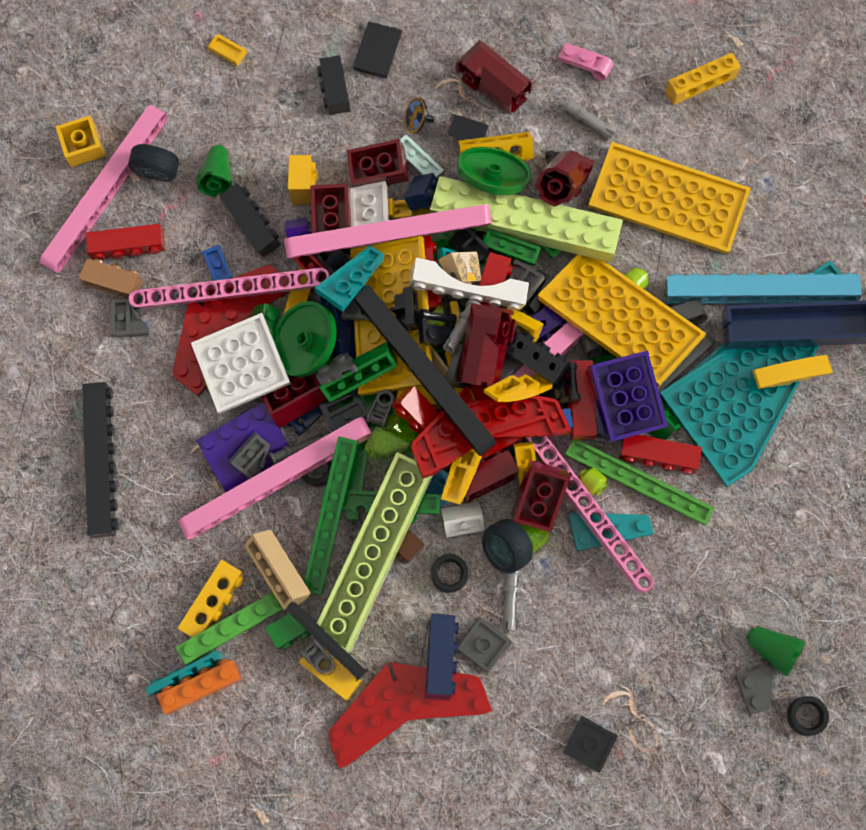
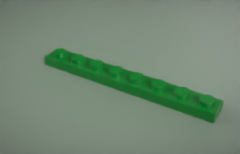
[304,436,358,595]

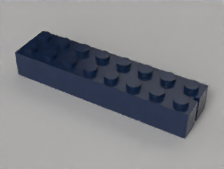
[722,300,866,349]

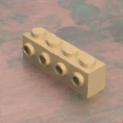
[244,530,311,610]

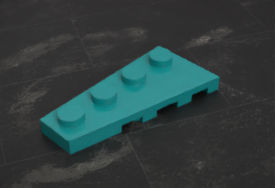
[315,245,384,312]
[567,512,654,551]
[146,650,226,696]

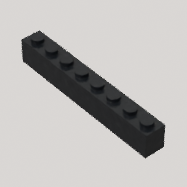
[82,382,119,538]

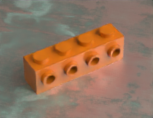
[156,659,243,715]

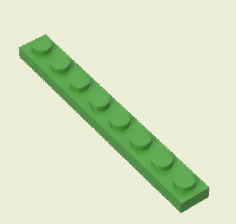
[564,440,714,526]

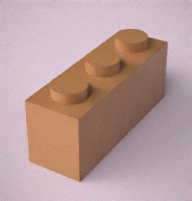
[78,259,143,299]

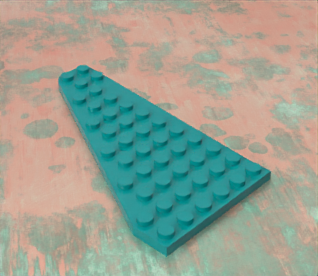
[659,260,841,488]

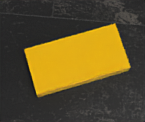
[207,34,247,66]

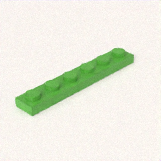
[176,592,283,666]

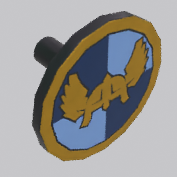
[404,97,435,134]

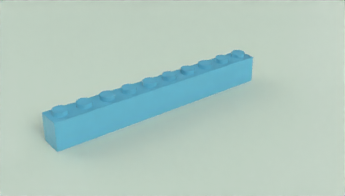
[666,273,862,304]

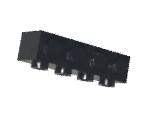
[219,183,281,257]
[505,325,570,384]

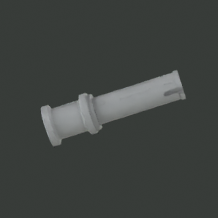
[563,98,615,140]
[443,300,481,353]
[503,570,521,631]

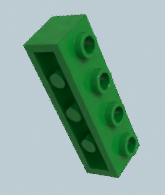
[319,341,398,402]

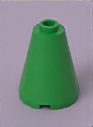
[195,145,233,197]
[746,626,806,677]

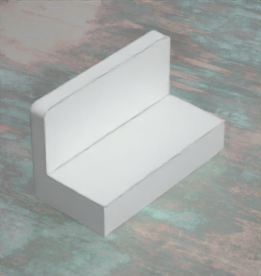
[441,502,485,538]

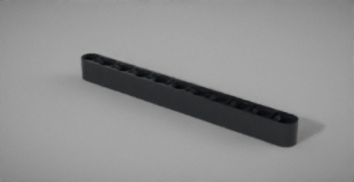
[354,284,497,456]

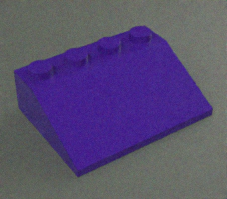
[587,350,668,442]
[196,402,290,492]

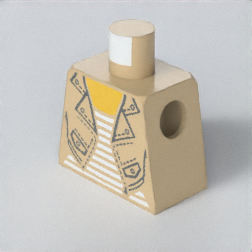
[439,252,481,285]

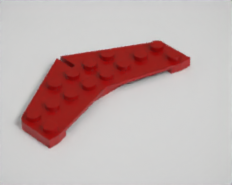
[173,265,290,397]
[411,384,571,479]
[328,662,492,769]

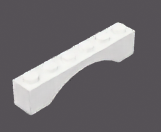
[409,258,529,311]

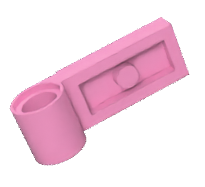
[558,43,614,81]

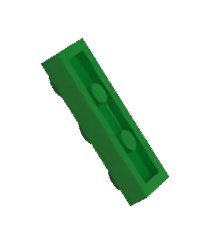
[483,228,541,266]

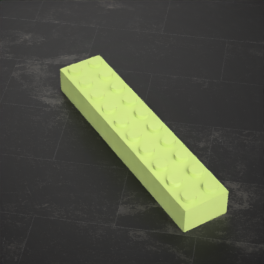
[430,176,623,263]
[311,452,433,653]

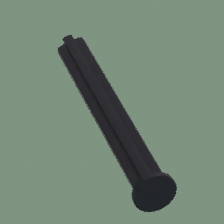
[287,602,368,682]

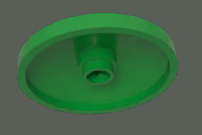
[457,147,531,195]
[273,301,337,378]

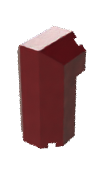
[456,40,533,114]
[535,150,595,207]
[457,304,516,387]

